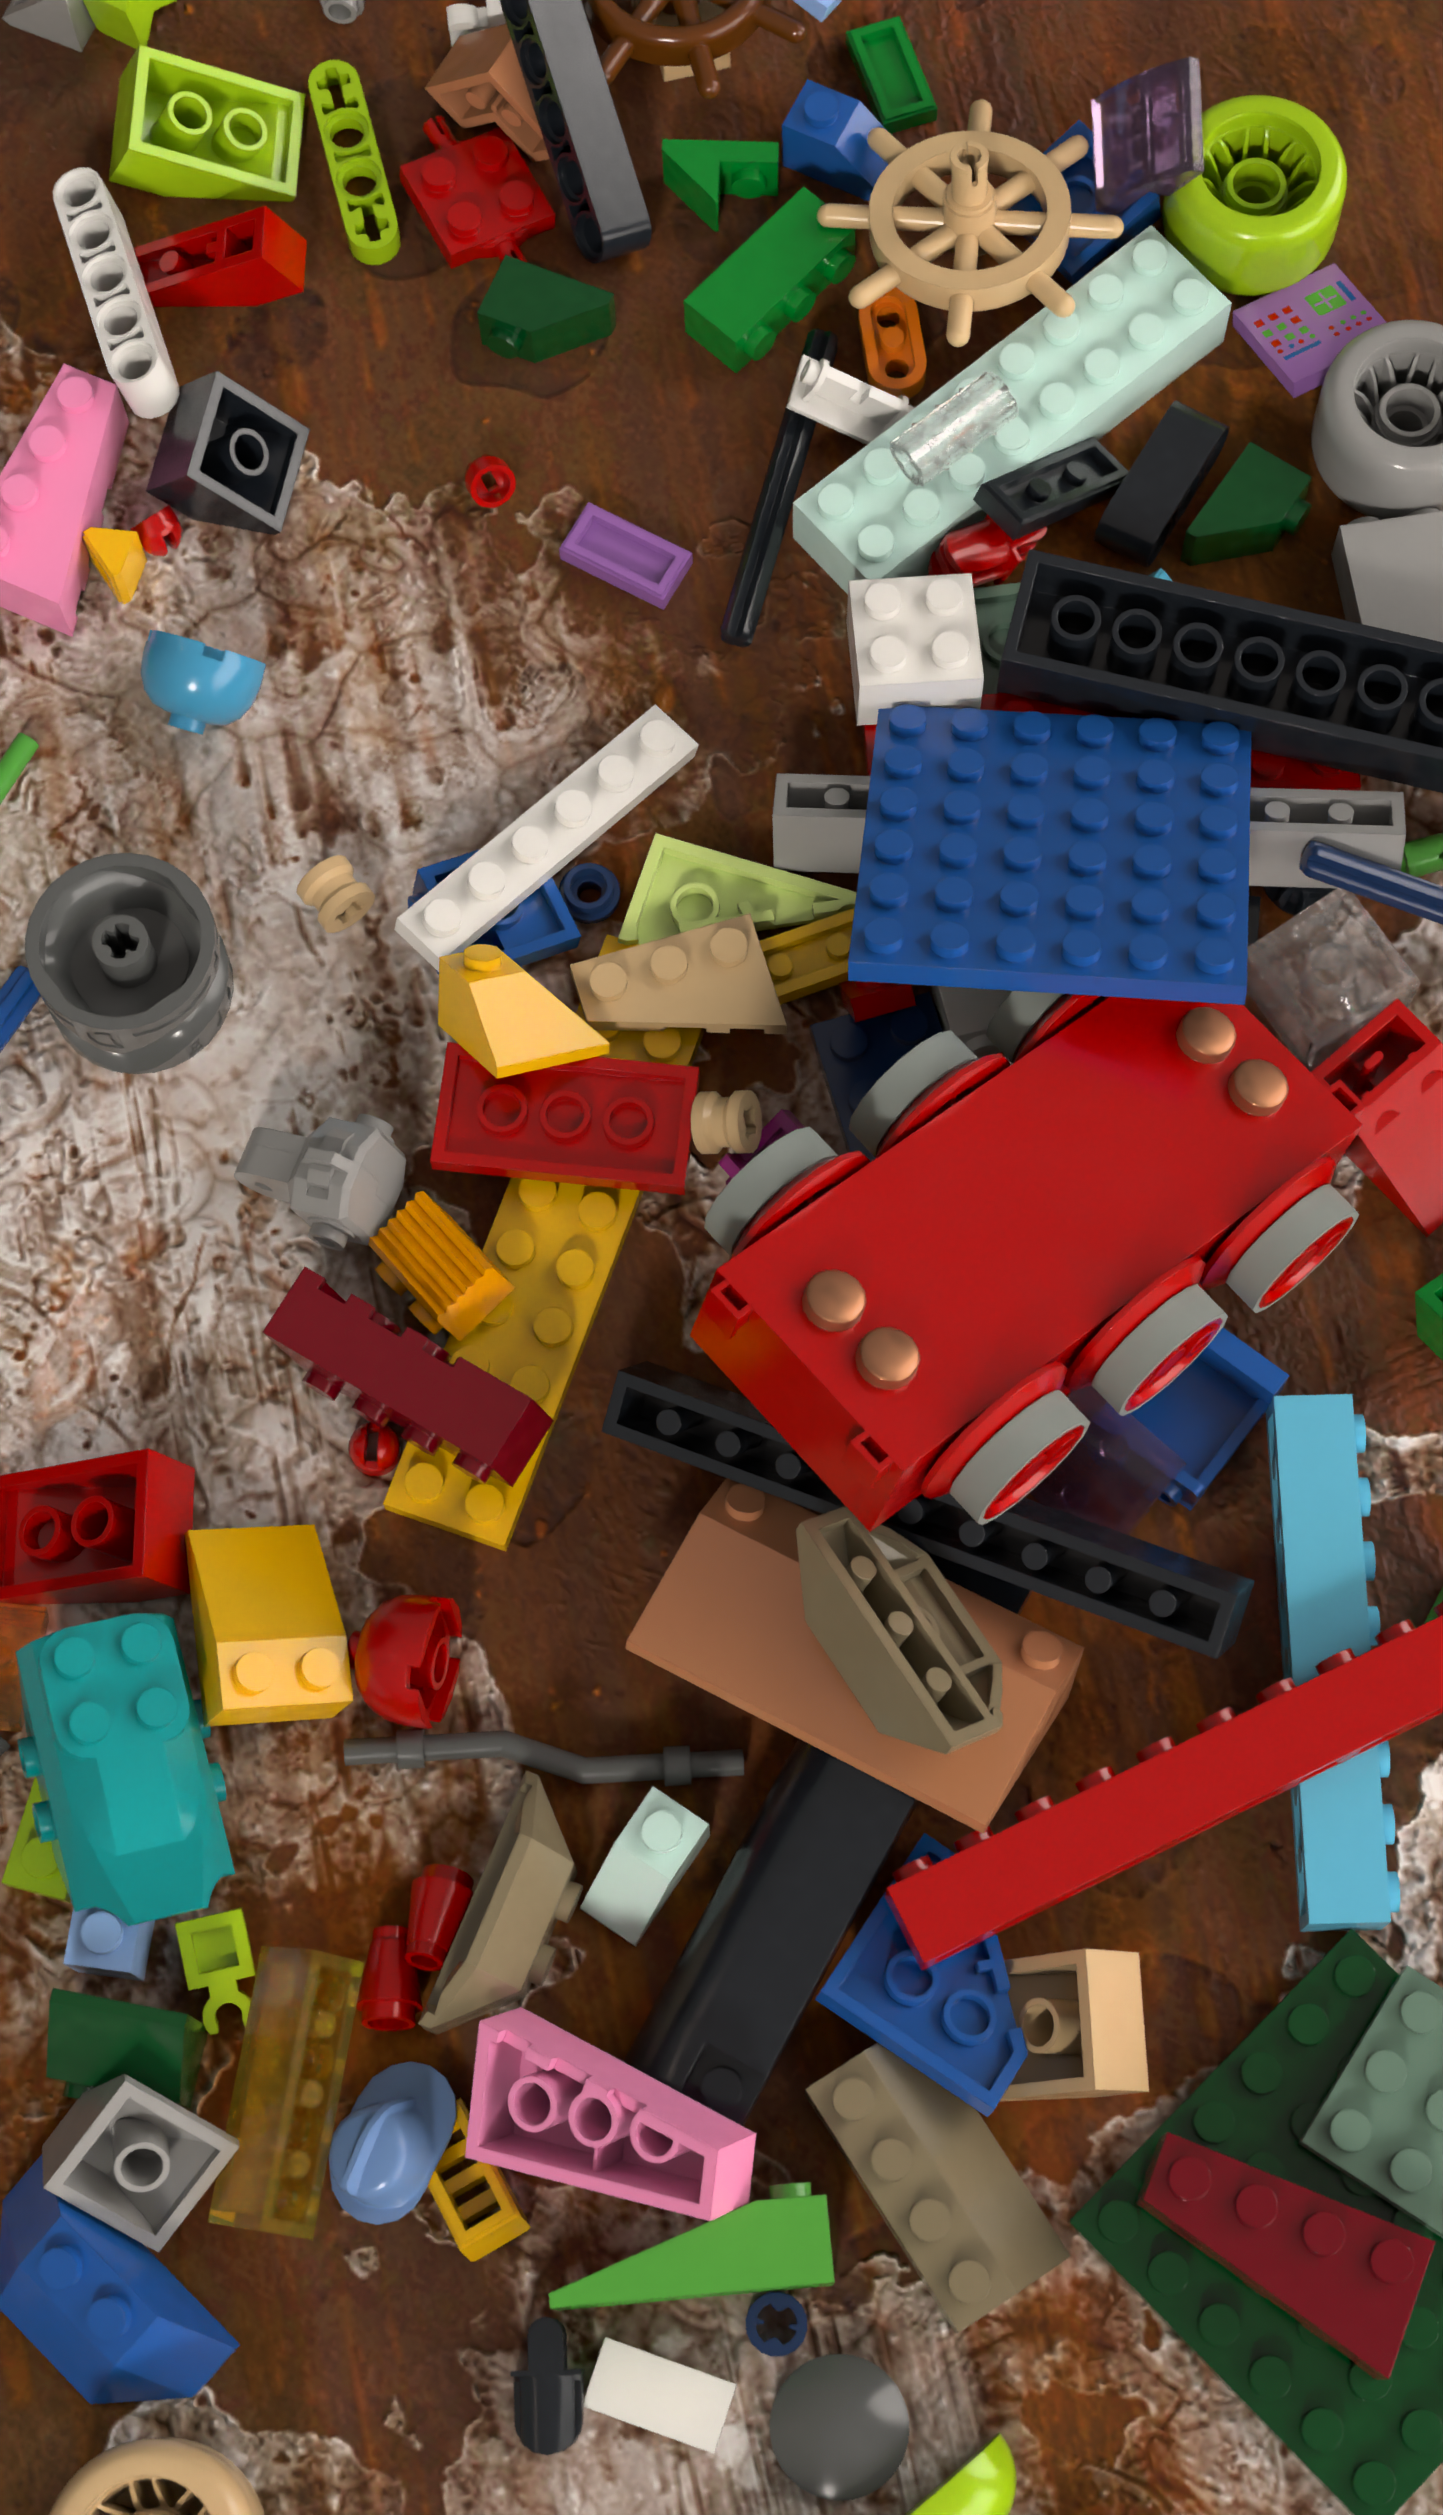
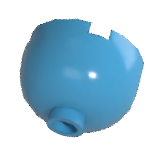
[140,629,266,735]

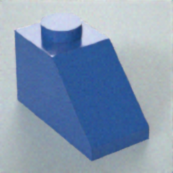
[782,79,889,202]

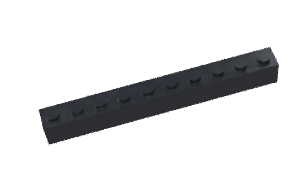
[601,1361,1254,1659]

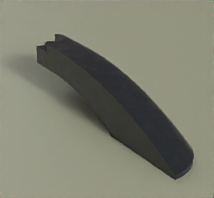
[623,1551,1032,2127]

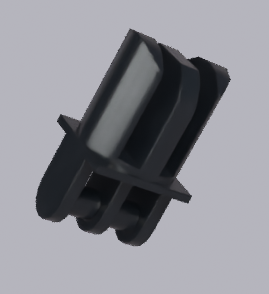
[511,2317,585,2455]

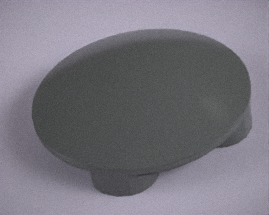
[770,2354,909,2501]

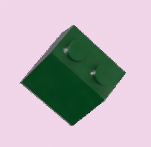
[46,1988,208,2108]

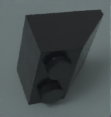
[146,371,310,535]

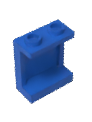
[1086,1328,1289,1511]

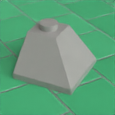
[42,2074,240,2253]

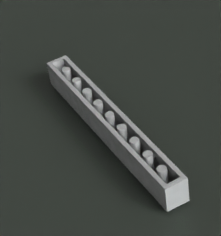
[772,773,1406,889]

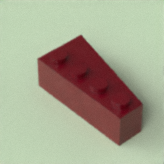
[263,1267,554,1487]
[1136,2132,1436,2380]

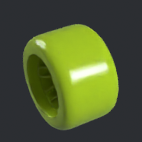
[1162,95,1347,296]

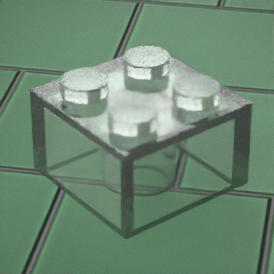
[1247,888,1421,1071]

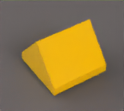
[83,527,147,605]

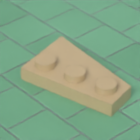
[570,913,787,1034]

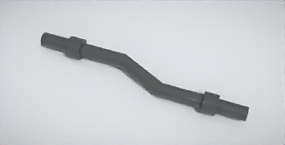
[344,1728,744,1786]

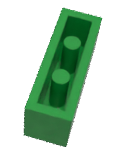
[684,186,856,374]

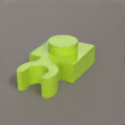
[175,1907,256,2035]

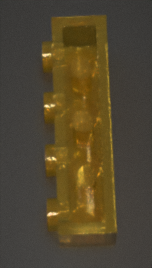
[208,1946,365,2240]

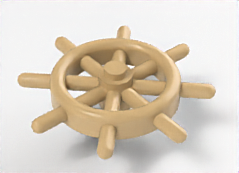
[817,99,1124,347]

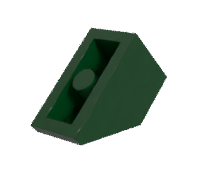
[477,255,616,363]
[1180,442,1312,566]

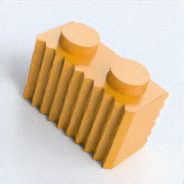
[368,1191,516,1341]

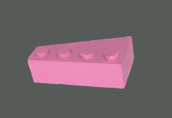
[0,364,129,637]
[465,2007,756,2221]

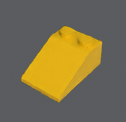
[185,1524,354,1727]

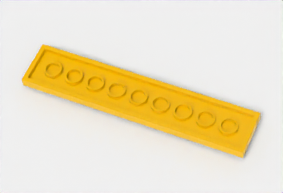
[383,934,706,1552]

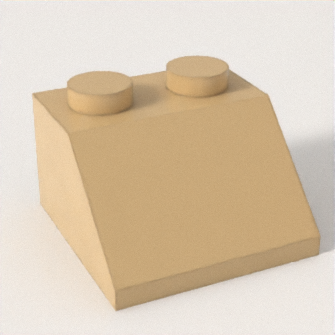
[1000,1949,1149,2101]

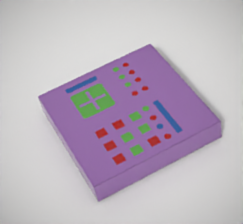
[1233,263,1387,398]

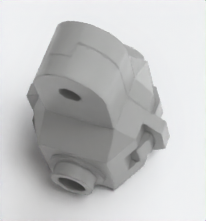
[234,1114,406,1251]

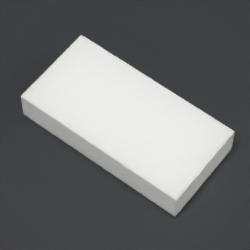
[584,2337,737,2454]

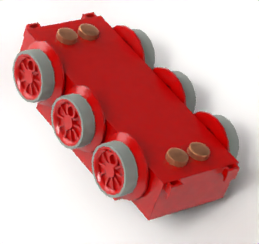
[690,991,1367,1532]

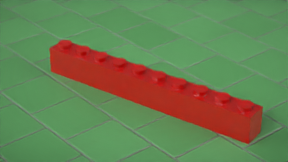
[885,1602,1443,1971]

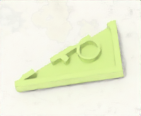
[618,833,856,945]

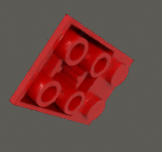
[1311,998,1443,1238]

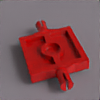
[400,115,555,269]

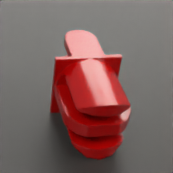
[928,515,1047,587]

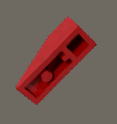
[134,205,307,307]

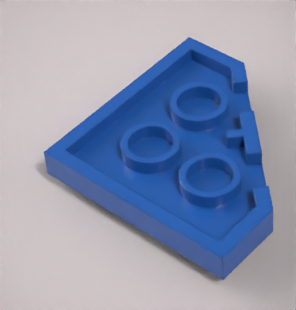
[815,1833,1028,2117]

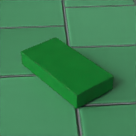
[845,15,938,134]

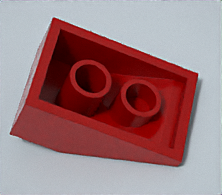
[0,1448,195,1605]

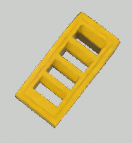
[428,2098,530,2262]

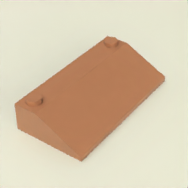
[625,1478,1084,1833]

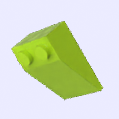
[109,45,305,202]

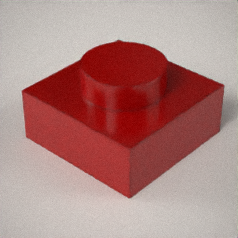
[838,981,916,1022]

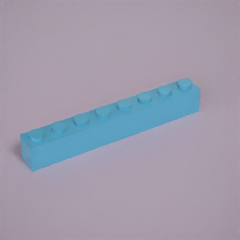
[1266,1394,1400,1932]

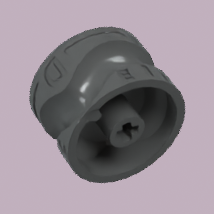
[25,853,234,1074]

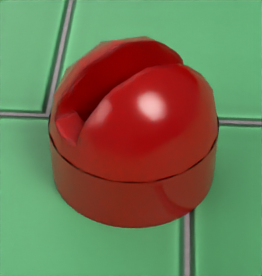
[464,454,516,508]
[129,505,183,556]
[348,1422,402,1476]

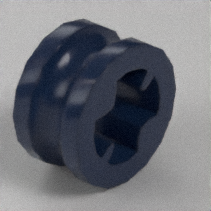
[746,2292,808,2357]

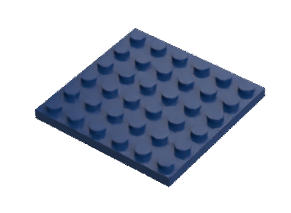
[848,704,1251,1005]

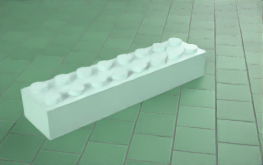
[793,225,1232,594]

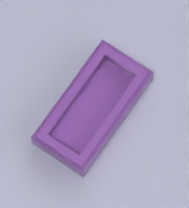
[559,502,693,610]

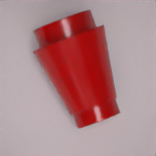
[404,1864,474,1971]
[355,1926,423,2031]

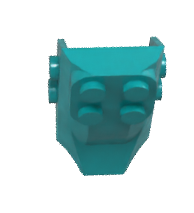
[16,1613,235,1926]

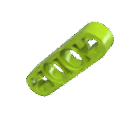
[308,60,401,265]

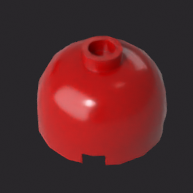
[347,1594,462,1729]

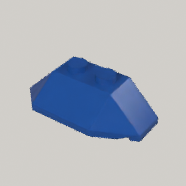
[0,2154,240,2404]

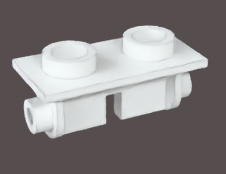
[786,354,915,445]

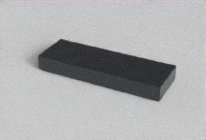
[973,437,1129,541]

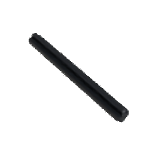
[720,328,838,648]

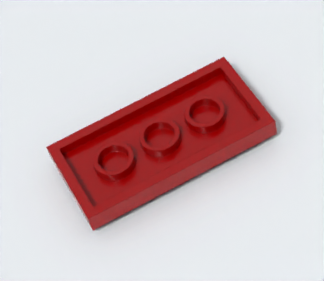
[430,1042,700,1195]

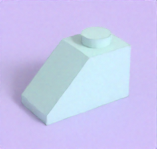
[580,1786,711,1947]

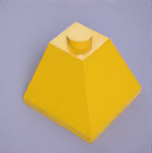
[438,944,610,1079]

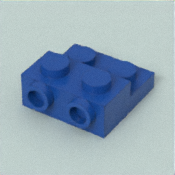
[1007,119,1161,285]
[408,849,581,975]

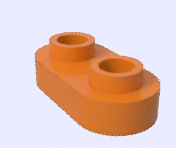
[858,287,927,399]

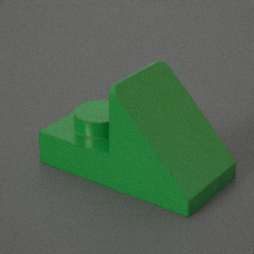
[662,139,779,232]

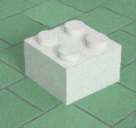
[846,573,984,726]

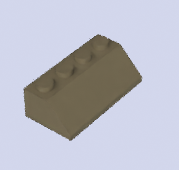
[805,2043,1071,2334]

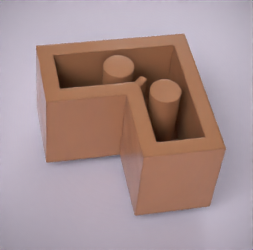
[425,24,550,162]

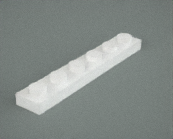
[394,704,699,972]

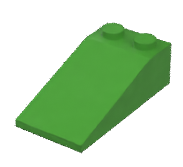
[549,2182,834,2311]

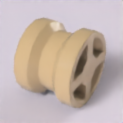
[296,855,375,933]
[691,1090,762,1154]

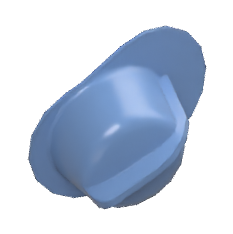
[328,2061,457,2225]

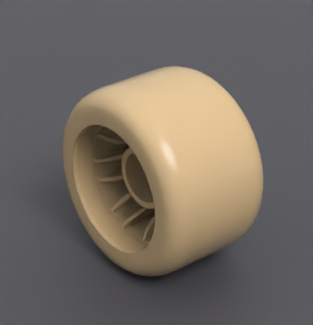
[49,2437,264,2515]

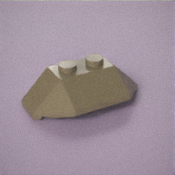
[796,1506,1003,1755]
[418,1770,583,2035]

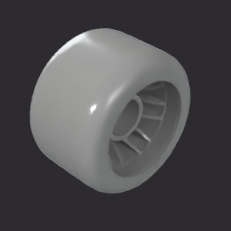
[1311,320,1443,520]

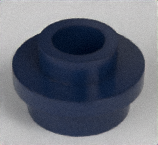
[559,863,620,924]

